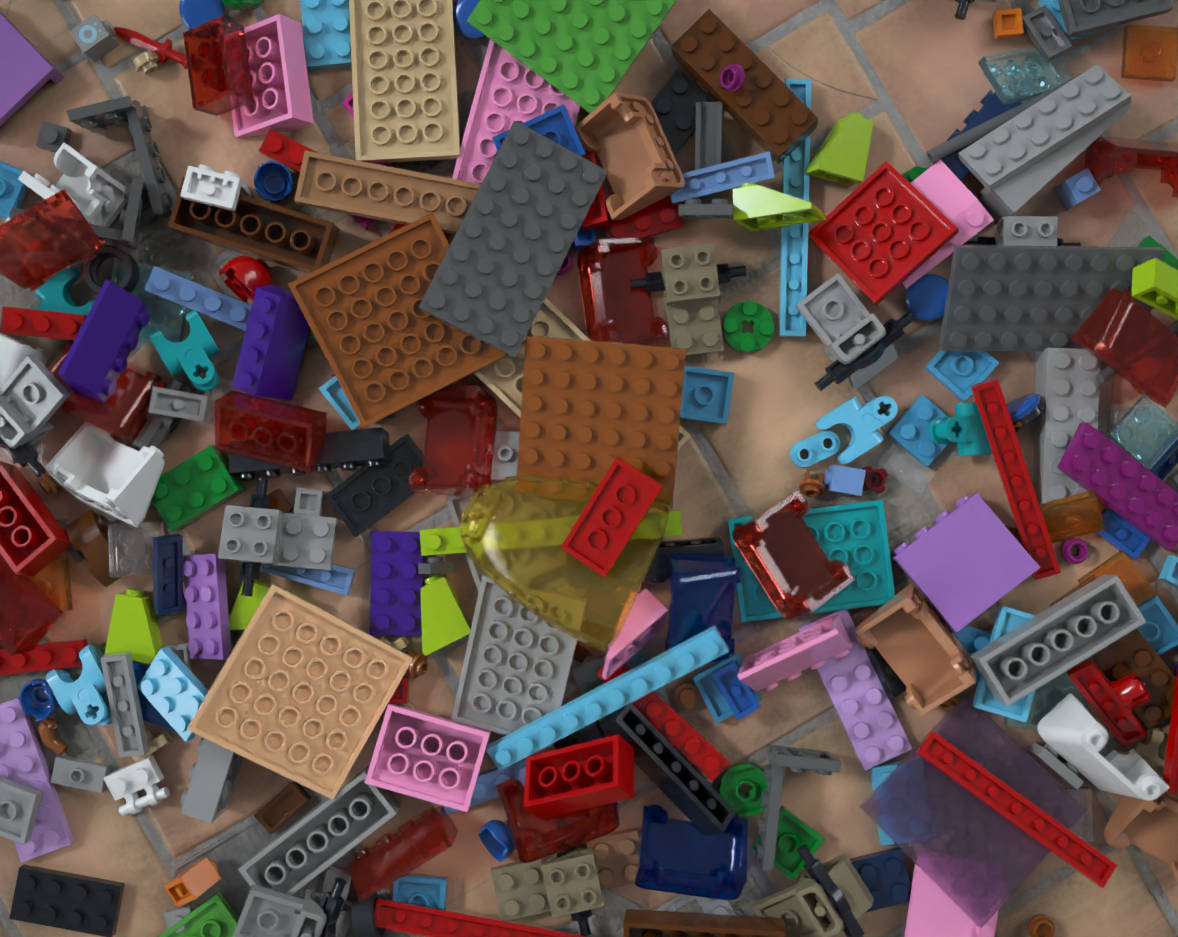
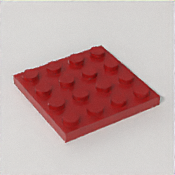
[808,161,959,306]

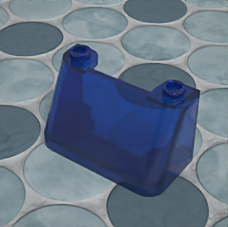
[665,555,741,664]
[635,805,748,900]

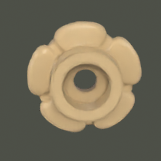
[133,50,158,74]

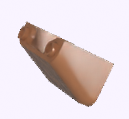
[574,92,685,220]
[855,584,976,715]
[1104,791,1178,882]

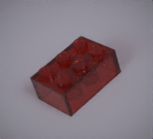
[183,16,254,116]

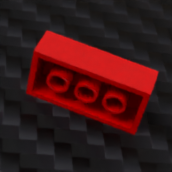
[0,461,71,577]
[524,735,634,819]

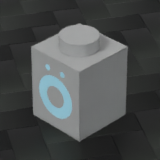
[69,14,119,62]

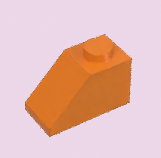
[163,857,221,907]

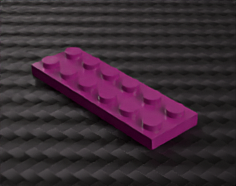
[1057,422,1178,551]

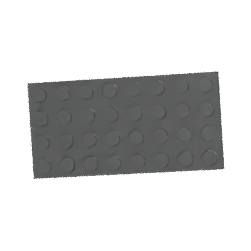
[418,120,608,358]
[939,245,1165,352]

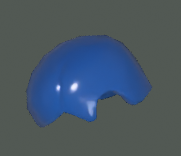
[253,161,294,202]
[20,679,59,721]
[478,820,516,862]

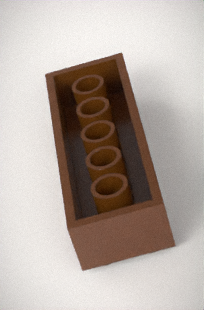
[671,9,819,164]
[167,177,340,273]
[623,909,785,937]

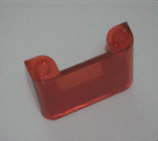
[1084,136,1178,197]
[0,189,104,292]
[577,237,668,345]
[1070,288,1178,408]
[48,340,167,440]
[409,385,498,498]
[732,490,855,618]
[496,779,620,863]

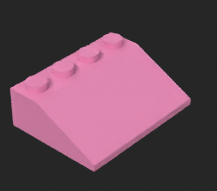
[222,14,314,139]
[900,159,994,289]
[737,614,852,692]
[365,704,491,812]
[904,847,1005,937]

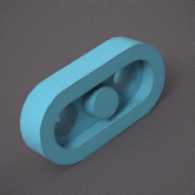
[789,431,840,467]

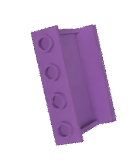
[0,11,64,139]
[891,493,1040,633]

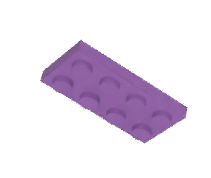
[183,553,231,660]

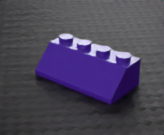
[58,280,150,404]
[232,284,311,400]

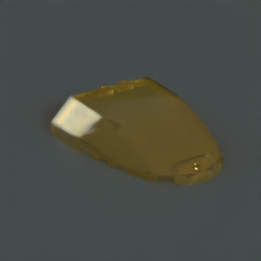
[460,476,671,653]

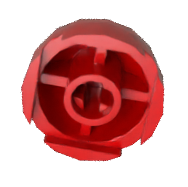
[219,256,273,303]

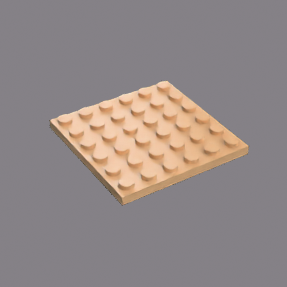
[187,583,413,800]

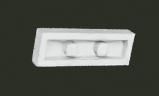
[18,171,89,223]

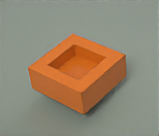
[992,8,1024,39]

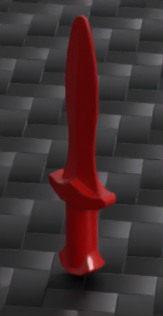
[114,27,193,69]

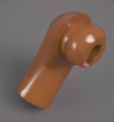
[38,717,69,756]

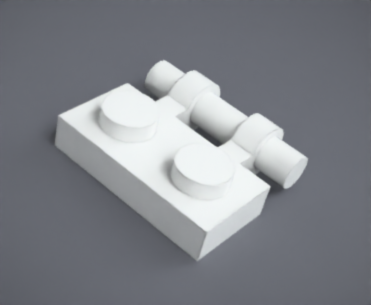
[103,755,170,816]

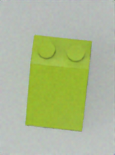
[733,183,826,231]

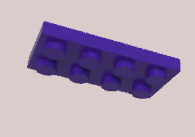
[369,531,424,636]

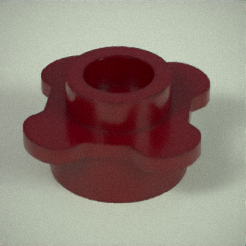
[862,466,887,494]

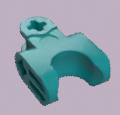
[33,265,96,337]
[148,310,220,392]
[929,402,992,456]

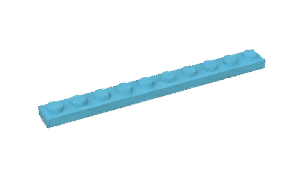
[779,79,811,337]
[486,626,729,771]

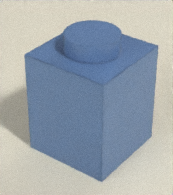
[1053,168,1101,210]
[823,465,866,496]

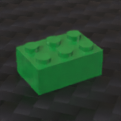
[152,445,247,531]

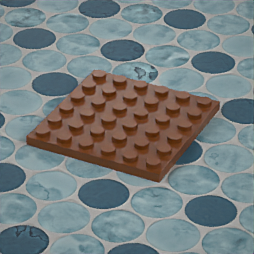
[288,212,506,428]
[516,336,686,508]

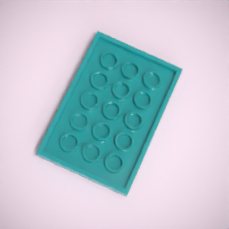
[727,500,895,622]

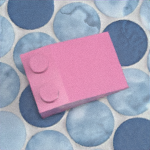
[602,588,668,680]

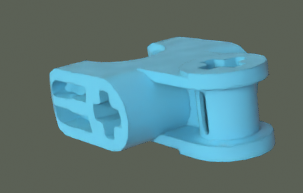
[815,396,898,465]
[46,644,113,725]

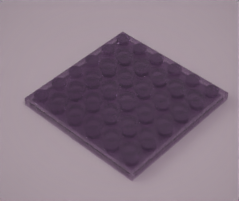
[859,694,1087,928]

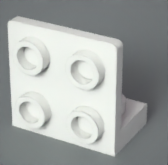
[180,165,254,211]

